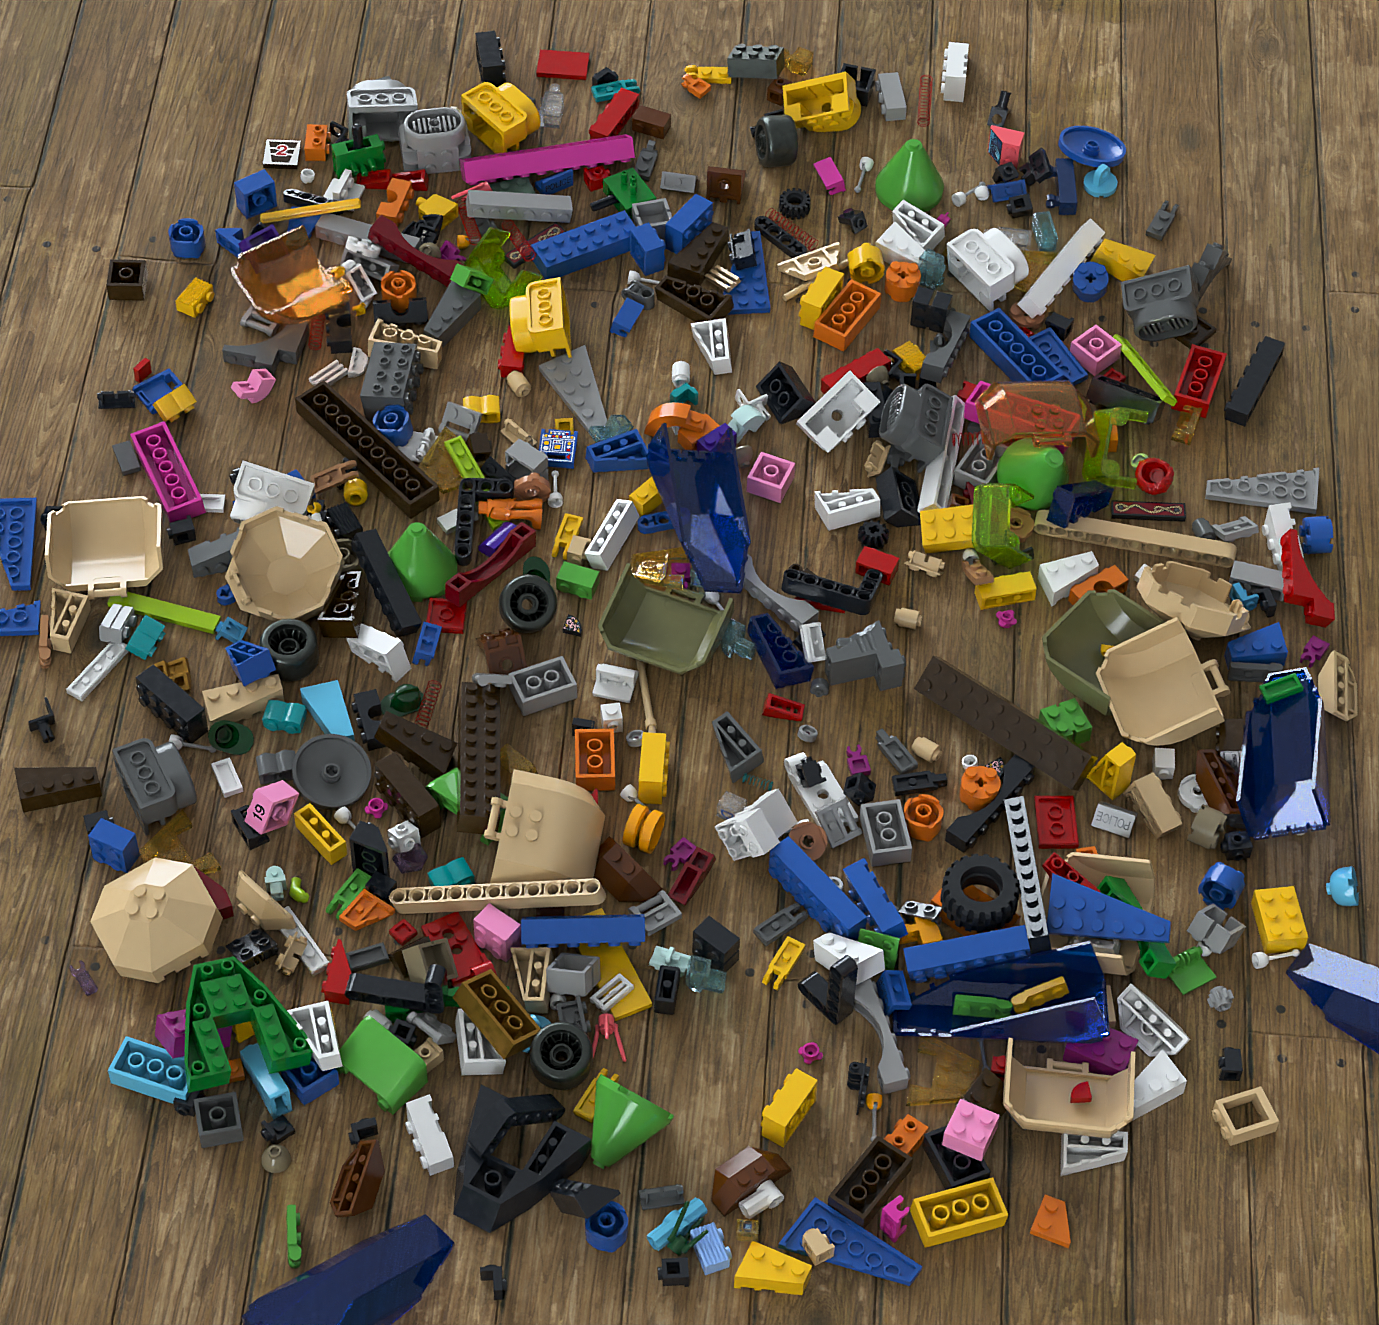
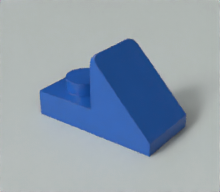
[215,228,245,260]

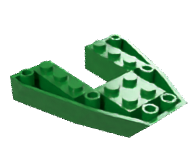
[184,956,313,1093]

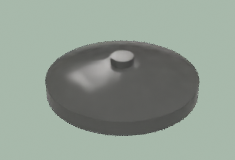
[292,734,371,810]

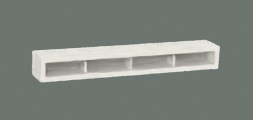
[1017,218,1105,319]
[917,395,965,513]

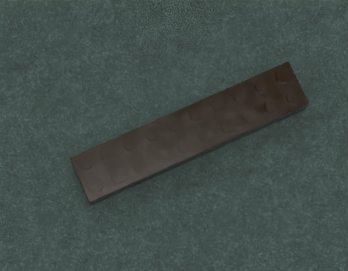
[295,380,440,519]
[914,656,1098,791]
[457,682,500,835]

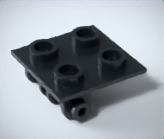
[226,928,278,969]
[847,1058,870,1115]

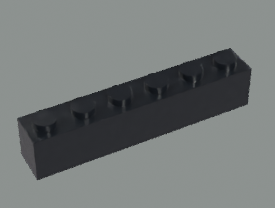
[1224,336,1285,427]
[351,529,422,637]

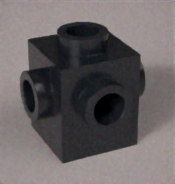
[843,772,876,806]
[1220,831,1253,861]
[388,1019,418,1047]

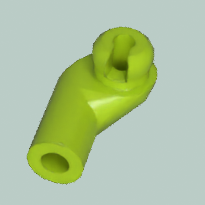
[289,877,309,903]

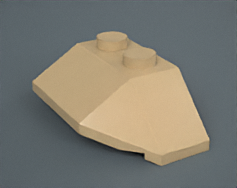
[1318,650,1358,721]
[236,870,297,930]

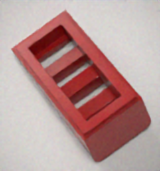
[762,693,805,722]

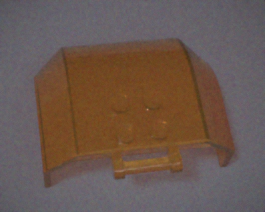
[230,225,353,325]
[975,380,1100,460]

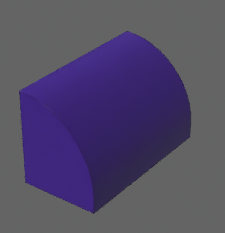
[478,522,516,557]

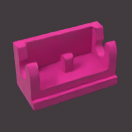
[813,157,846,195]
[880,1195,909,1243]

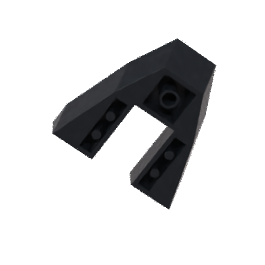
[453,1084,592,1233]

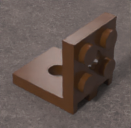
[706,166,746,204]
[476,627,527,685]

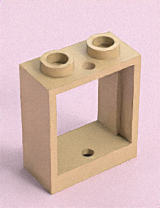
[1212,1086,1279,1146]

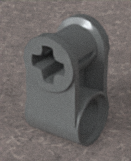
[621,280,655,310]

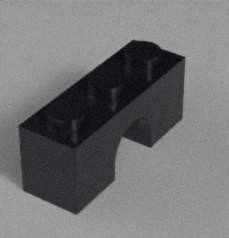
[373,297,428,326]
[325,301,353,354]
[351,689,386,751]

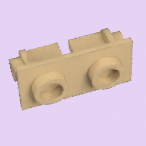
[500,418,537,447]
[864,440,891,478]
[904,550,945,577]
[275,931,308,976]

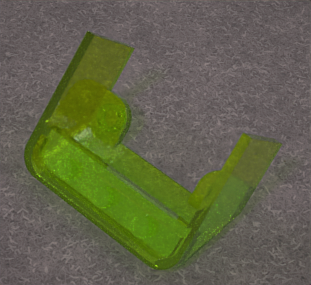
[464,227,543,310]
[1082,407,1149,489]
[972,483,1034,569]

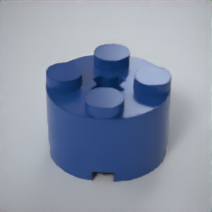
[168,218,206,258]
[1072,262,1109,303]
[373,405,413,447]
[1299,516,1333,554]
[1198,862,1245,910]
[585,1201,628,1253]

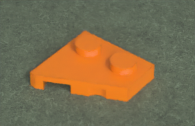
[339,889,395,931]
[1030,1194,1071,1248]

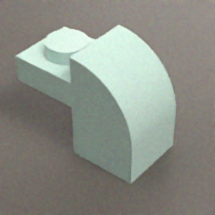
[728,405,766,444]

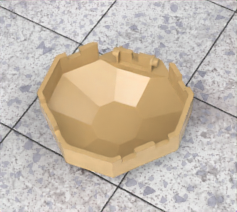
[225,506,345,622]
[1137,561,1251,640]
[90,857,223,983]

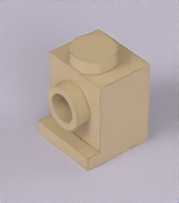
[567,535,592,566]
[414,1037,444,1073]
[802,1228,835,1266]

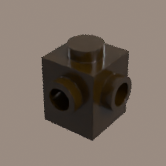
[466,432,492,462]

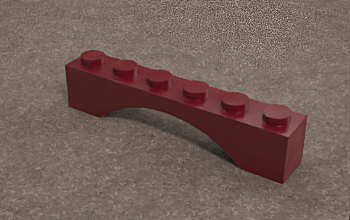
[367,215,467,288]
[445,522,536,608]

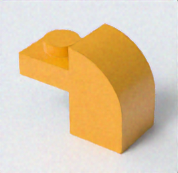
[899,917,943,945]

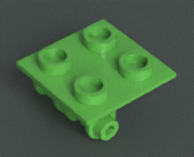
[858,928,900,970]
[1168,946,1217,995]

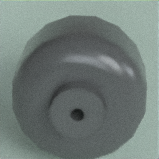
[810,678,830,697]

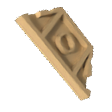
[777,242,840,281]

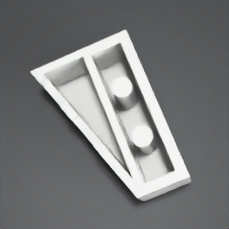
[875,222,929,275]
[690,318,732,375]
[1262,502,1304,571]
[287,1001,343,1071]
[455,1009,506,1076]
[405,1094,454,1176]
[1060,1131,1128,1176]

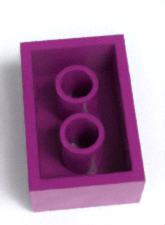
[155,1009,232,1059]
[1063,1016,1139,1076]

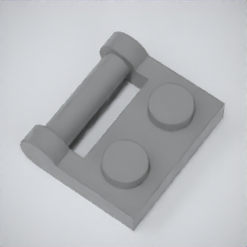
[240,300,287,337]
[438,402,483,441]
[1211,516,1259,542]
[472,673,513,687]
[815,797,863,848]
[628,890,682,936]
[406,1011,457,1045]

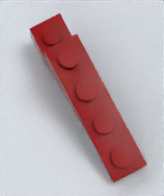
[1280,528,1335,628]

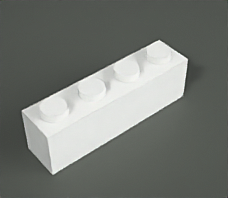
[585,499,640,570]

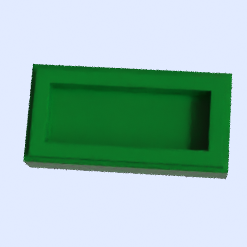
[1259,673,1303,704]

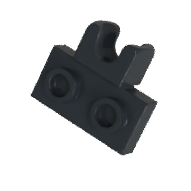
[1019,147,1053,186]

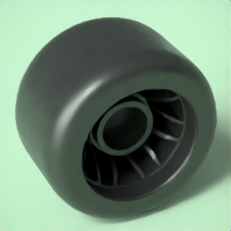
[755,114,798,167]
[498,575,557,633]
[259,619,319,682]
[530,1022,593,1090]

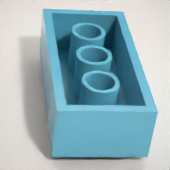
[108,1036,190,1104]

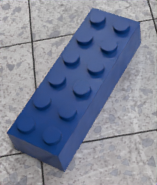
[531,210,636,280]
[969,308,1064,401]
[768,836,867,941]
[521,914,645,948]
[903,925,1032,983]

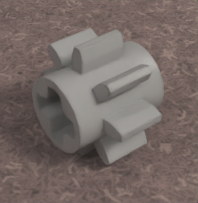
[1207,986,1234,1012]

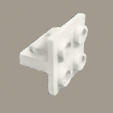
[323,169,365,211]
[593,664,639,703]

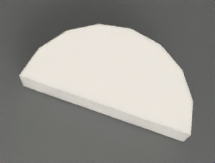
[348,347,368,378]

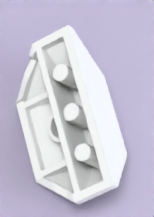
[1117,983,1190,1057]

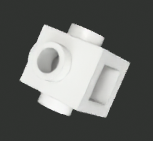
[388,820,421,855]

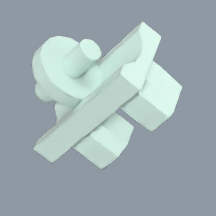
[265,866,287,901]
[649,946,691,977]

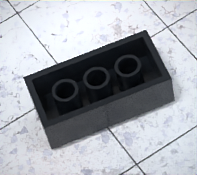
[1085,374,1166,425]
[135,664,208,744]

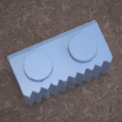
[690,1222,732,1275]

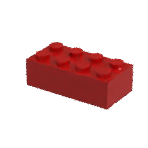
[1171,344,1227,418]

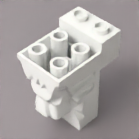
[715,788,798,861]

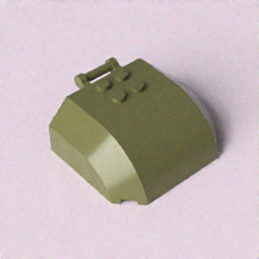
[598,563,735,675]
[1042,589,1165,716]

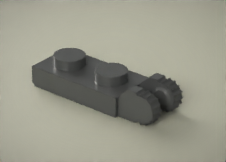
[1146,200,1179,241]
[1227,662,1284,683]
[753,903,809,946]

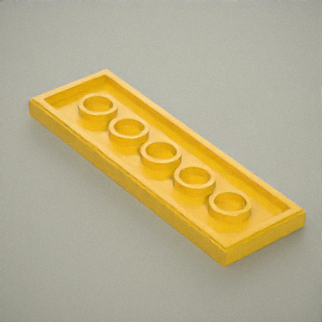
[576,908,652,1021]

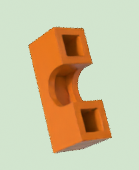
[376,178,414,227]
[1068,565,1129,605]

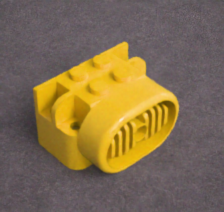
[783,72,861,132]
[461,82,541,154]
[509,277,572,358]

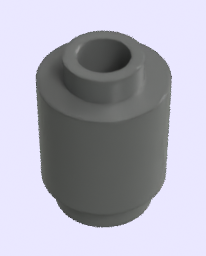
[1192,518,1216,540]

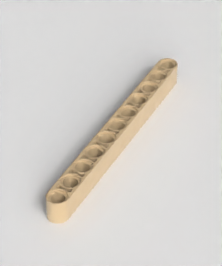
[1034,510,1237,568]
[389,879,606,914]

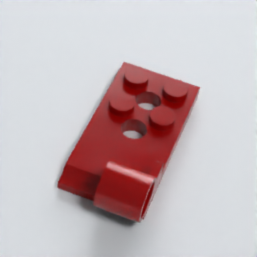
[421,911,497,988]

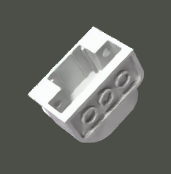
[947,228,1029,312]
[796,371,880,453]
[230,461,315,525]

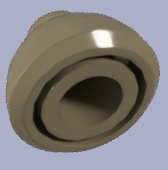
[418,242,441,258]
[866,366,890,386]
[728,445,753,469]
[261,1144,291,1173]

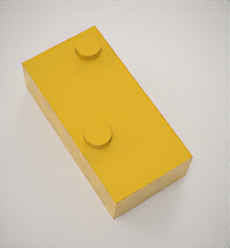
[910,1177,1008,1248]

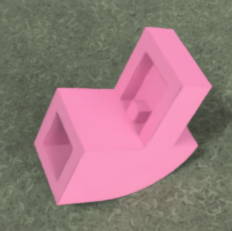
[231,369,276,403]

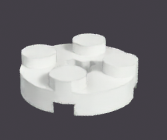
[345,236,382,258]
[1178,774,1208,813]

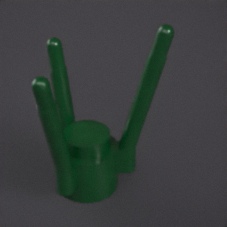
[667,1201,709,1257]

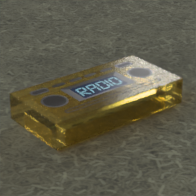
[736,1219,759,1242]

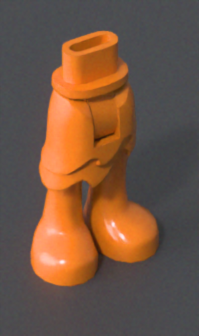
[478,498,542,530]

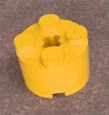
[847,243,885,284]

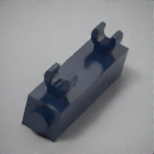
[1046,158,1078,215]

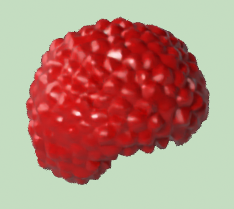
[1135,457,1174,495]

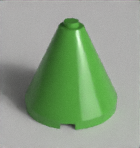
[875,139,944,212]
[997,438,1069,511]
[388,522,458,602]
[591,1074,674,1169]

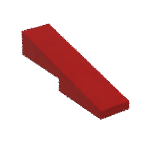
[356,169,429,191]

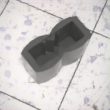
[256,750,296,784]

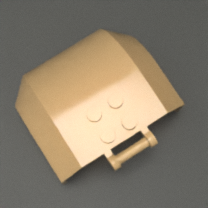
[45,496,164,600]
[1096,617,1230,746]
[484,769,605,907]
[1041,852,1155,975]
[1003,1038,1135,1139]

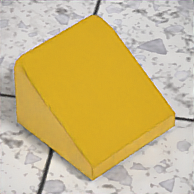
[555,418,574,435]

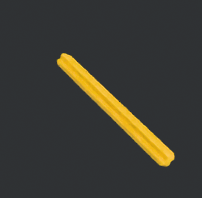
[260,198,361,224]

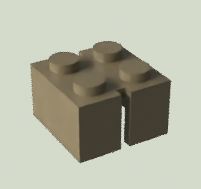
[402,937,459,984]

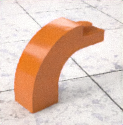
[644,403,707,439]

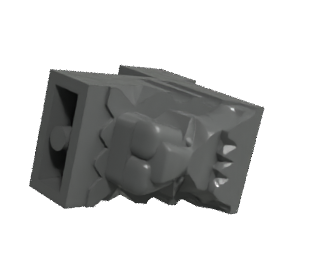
[824,620,906,691]

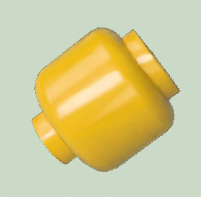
[344,478,368,506]

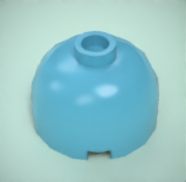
[1326,866,1359,906]

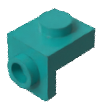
[670,383,698,405]

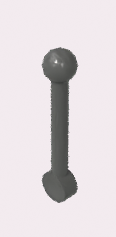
[977,1035,990,1071]

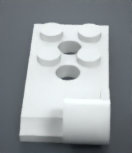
[784,752,859,827]

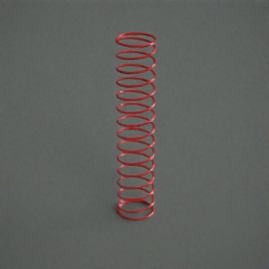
[917,75,933,127]
[456,198,482,245]
[765,208,818,251]
[502,219,536,262]
[308,294,328,350]
[952,428,1020,446]
[415,680,442,729]

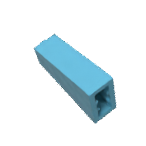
[300,680,355,741]
[240,1043,293,1120]

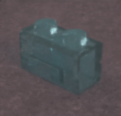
[1031,211,1058,252]
[918,249,946,290]

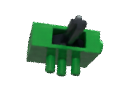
[331,124,386,179]
[590,167,656,219]

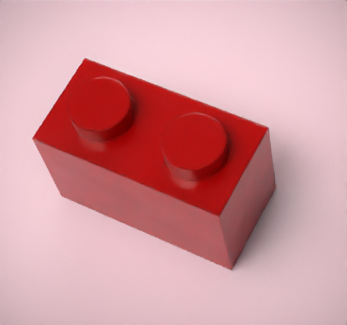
[855,546,899,586]

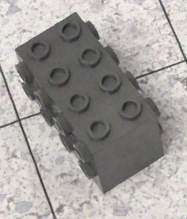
[360,342,424,420]

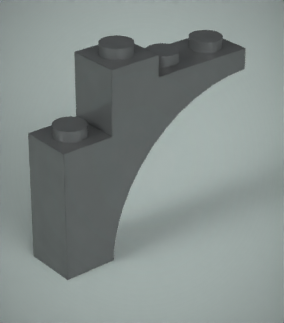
[1191,242,1232,308]
[222,318,310,376]

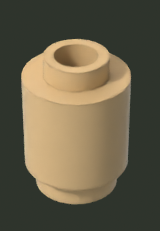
[507,371,531,397]
[894,608,922,630]
[911,737,942,763]

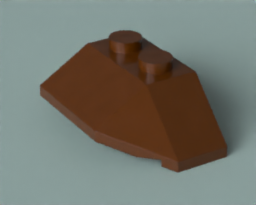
[1196,749,1250,814]
[594,836,663,903]
[330,1139,385,1218]
[711,1146,791,1217]

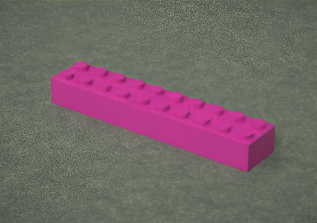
[459,134,635,185]

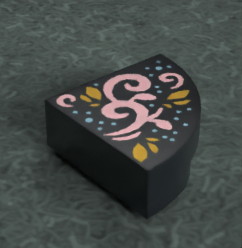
[563,614,582,637]
[985,757,1004,779]

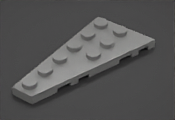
[539,345,610,440]
[1205,468,1319,514]

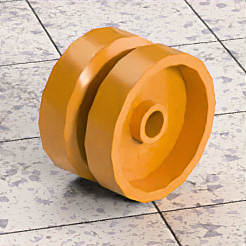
[623,804,665,854]

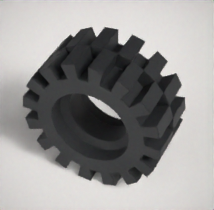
[779,188,811,220]

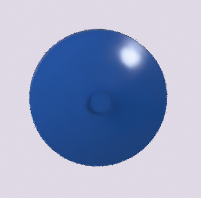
[1058,126,1126,167]

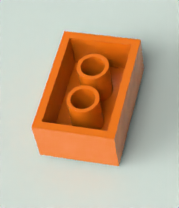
[575,729,615,791]

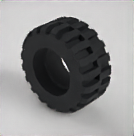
[941,854,1020,933]

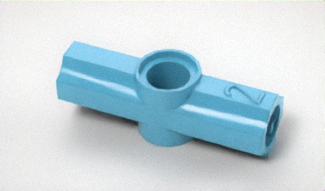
[647,1197,707,1251]

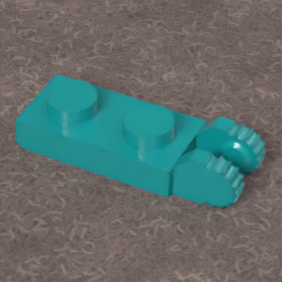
[591,79,640,103]

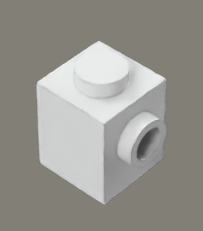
[600,702,623,733]
[1152,748,1175,780]

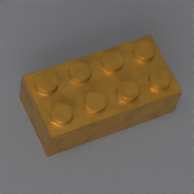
[453,969,541,1059]

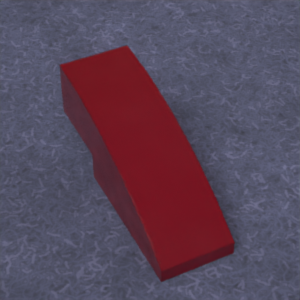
[668,847,716,906]

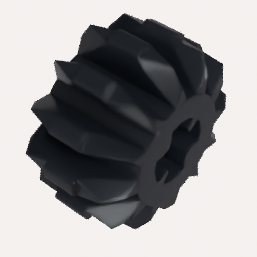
[858,519,889,549]

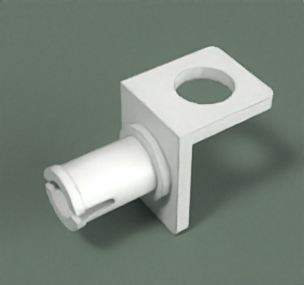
[735,389,771,423]

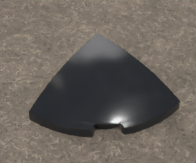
[402,214,443,245]

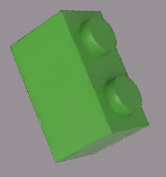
[450,263,494,295]
[556,561,600,600]

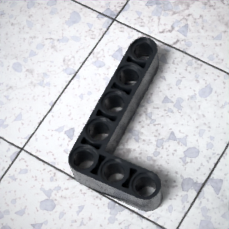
[454,478,514,566]
[781,569,883,615]
[797,955,858,1025]
[344,964,448,1014]
[467,1094,566,1159]

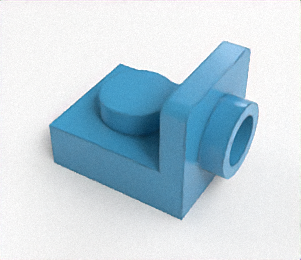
[1229,582,1259,611]
[215,617,247,643]

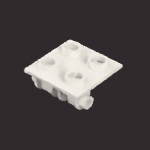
[398,428,440,465]

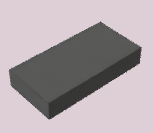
[112,441,141,476]
[345,942,390,973]

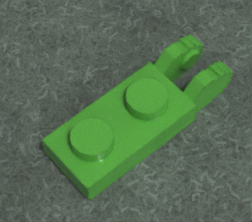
[326,869,372,920]
[953,994,1013,1021]
[286,1205,302,1269]

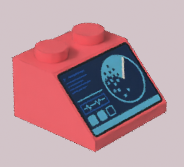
[987,125,1024,170]

